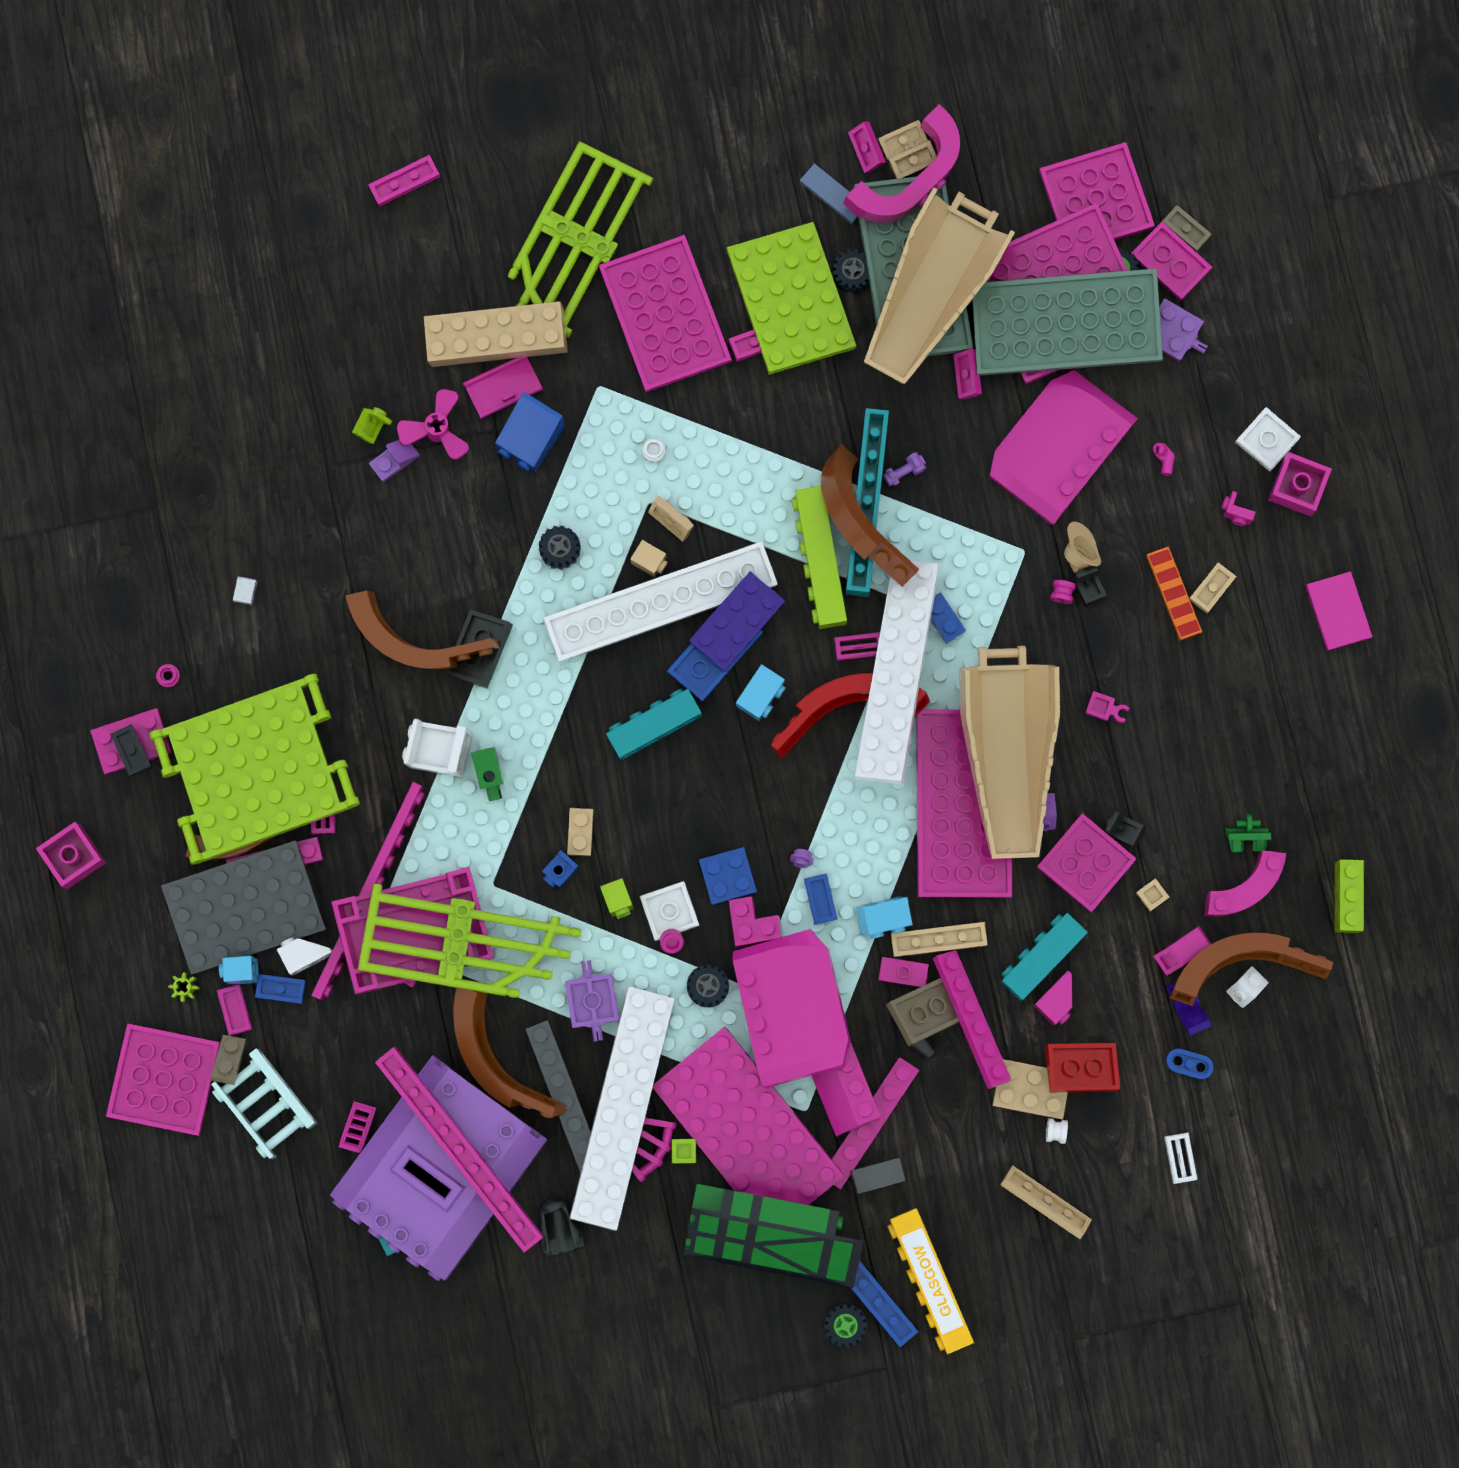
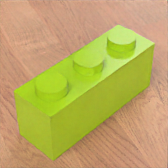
[1335,860,1364,933]

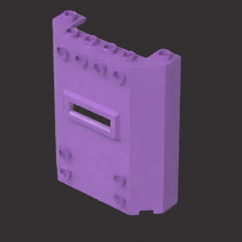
[330,1055,548,1281]

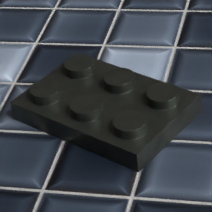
[444,609,513,689]

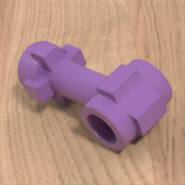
[883,452,926,487]

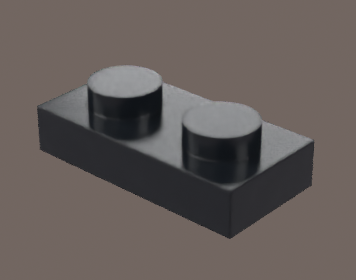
[110,724,152,777]

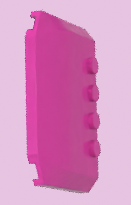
[989,370,1138,526]
[733,929,851,1088]

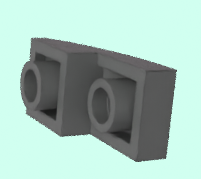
[850,1158,906,1194]

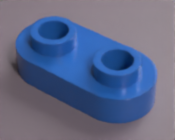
[1166,1049,1213,1079]

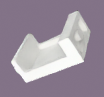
[402,719,473,777]

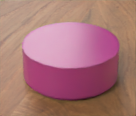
[659,929,684,953]

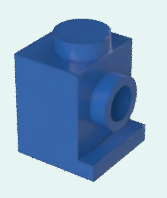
[542,850,579,888]

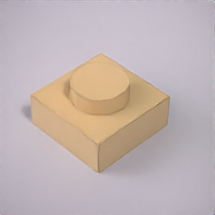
[1136,878,1169,912]

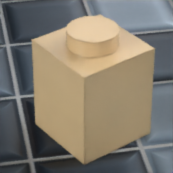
[630,540,668,578]

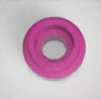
[156,664,180,687]

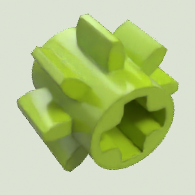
[168,972,200,1002]

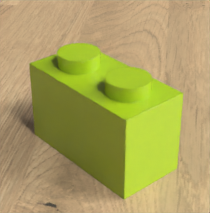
[600,878,634,919]

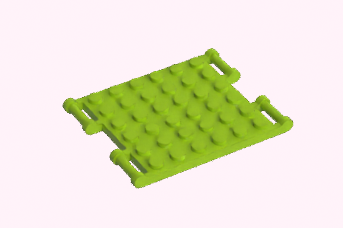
[149,674,360,865]

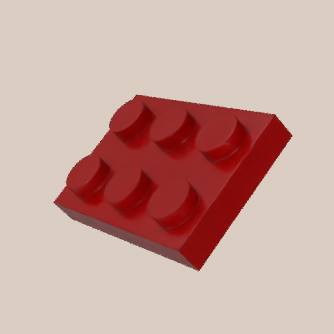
[1045,1043,1120,1093]

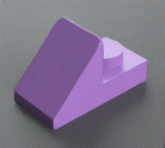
[369,440,420,483]

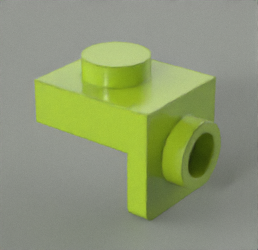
[352,407,392,444]

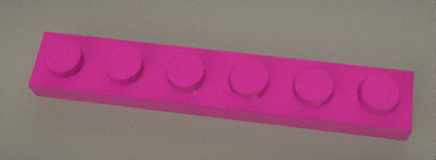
[933,950,1011,1089]
[832,1057,919,1189]

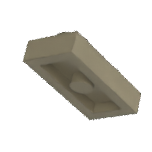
[1162,205,1211,252]
[211,1035,246,1085]

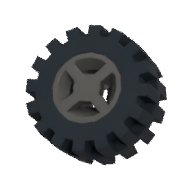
[833,249,869,293]
[539,526,581,570]
[687,964,729,1008]

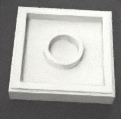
[1235,407,1301,472]
[640,881,699,941]

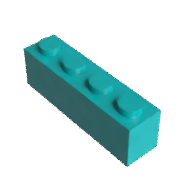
[606,689,702,761]
[1001,913,1088,1002]

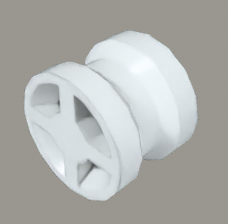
[1046,1118,1068,1144]

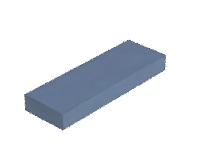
[800,164,858,224]

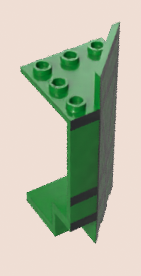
[684,1184,864,1288]

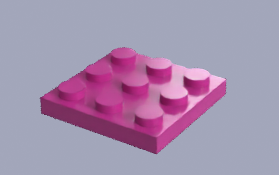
[1037,813,1136,913]

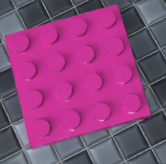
[1039,142,1155,241]
[106,1023,220,1136]

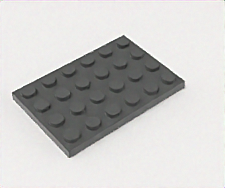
[161,840,326,975]

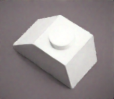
[277,937,333,976]

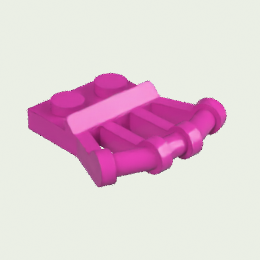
[632,1117,676,1183]

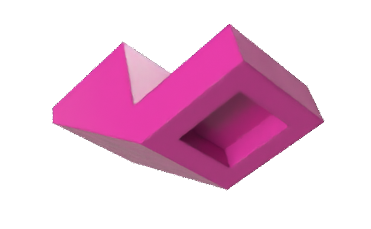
[1153,926,1211,976]

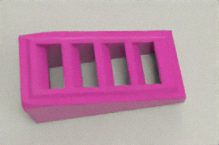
[338,1101,377,1153]

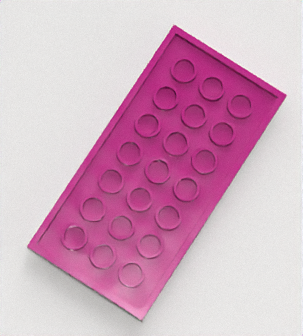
[916,709,1012,898]
[652,1026,845,1205]

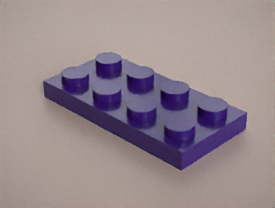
[689,571,785,672]

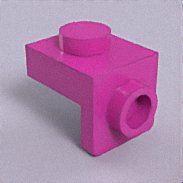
[1221,491,1256,526]

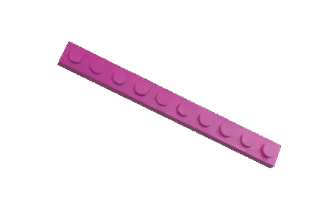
[311,782,425,1001]
[375,1047,544,1252]

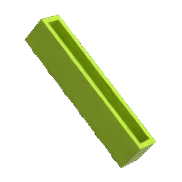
[791,486,847,629]

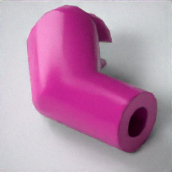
[1153,442,1175,476]

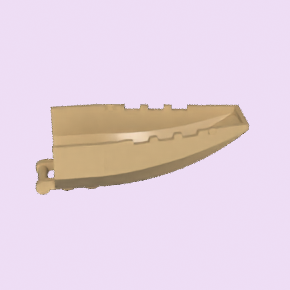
[864,187,1015,385]
[959,646,1060,859]

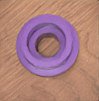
[790,849,814,868]

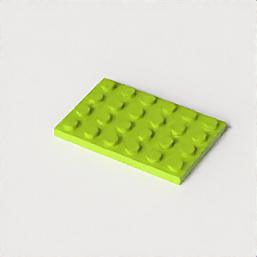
[727,222,856,375]

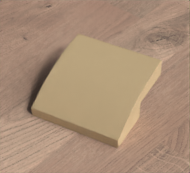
[877,120,937,179]

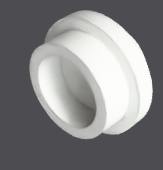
[642,439,665,462]

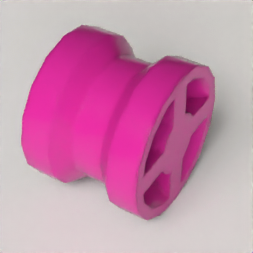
[1050,580,1076,604]

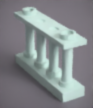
[211,1048,317,1159]

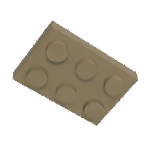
[886,978,959,1047]

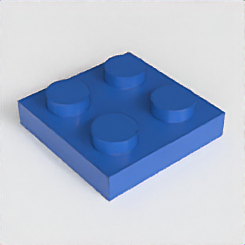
[699,847,757,905]

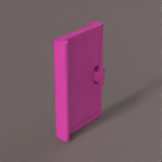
[463,357,543,419]

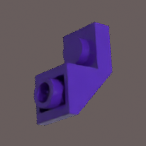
[1166,983,1211,1036]

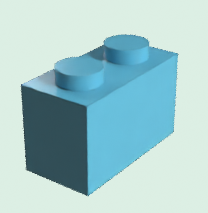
[736,664,786,721]
[856,897,913,938]
[219,956,259,985]

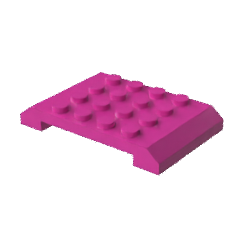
[331,867,494,995]

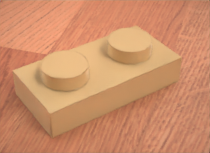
[648,496,694,542]
[1189,563,1237,613]
[567,808,594,857]

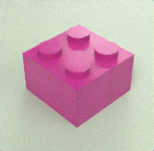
[1268,452,1332,517]
[36,822,106,890]

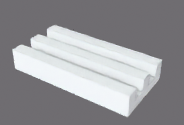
[1164,1133,1197,1184]

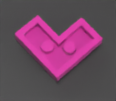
[729,896,782,948]

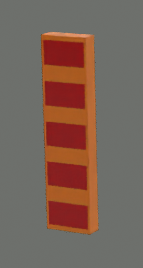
[1146,547,1202,641]

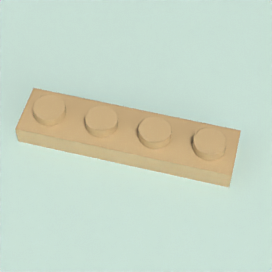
[891,922,988,957]
[1001,1165,1092,1239]

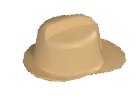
[1064,522,1101,573]

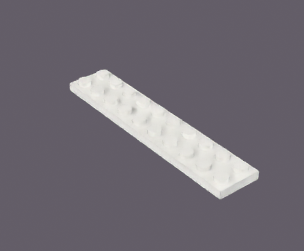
[543,541,778,662]
[855,561,940,784]
[569,986,674,1231]

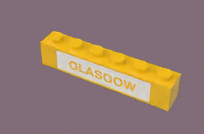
[887,1208,974,1354]

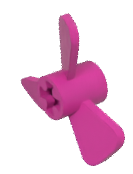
[397,389,469,460]

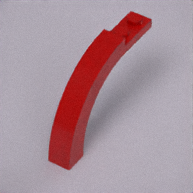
[771,673,930,758]

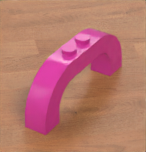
[843,104,960,223]

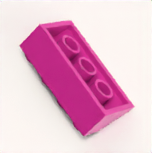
[812,1042,881,1136]

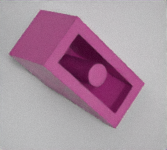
[1033,971,1072,1026]

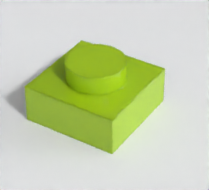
[672,1139,696,1163]

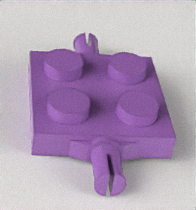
[1159,298,1208,362]
[565,960,619,1042]

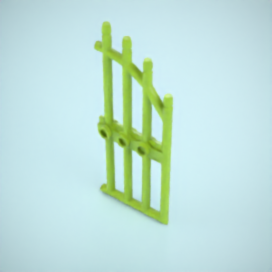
[508,141,654,338]
[358,884,581,998]

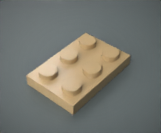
[992,1059,1068,1120]

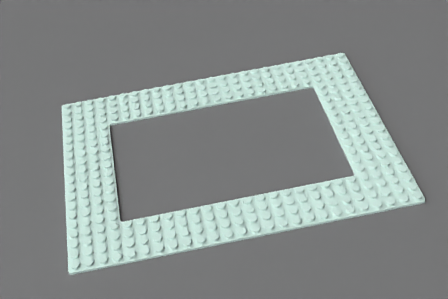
[390,386,1025,1111]

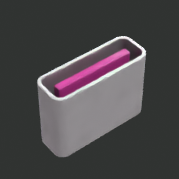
[233,576,257,606]

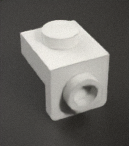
[1226,966,1269,1008]

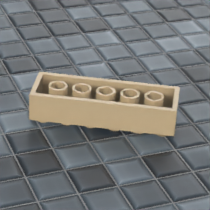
[424,302,568,367]

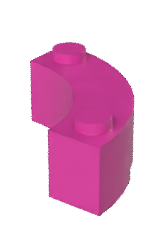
[1204,850,1286,917]

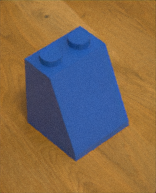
[495,392,565,472]

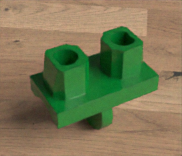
[1225,814,1271,852]

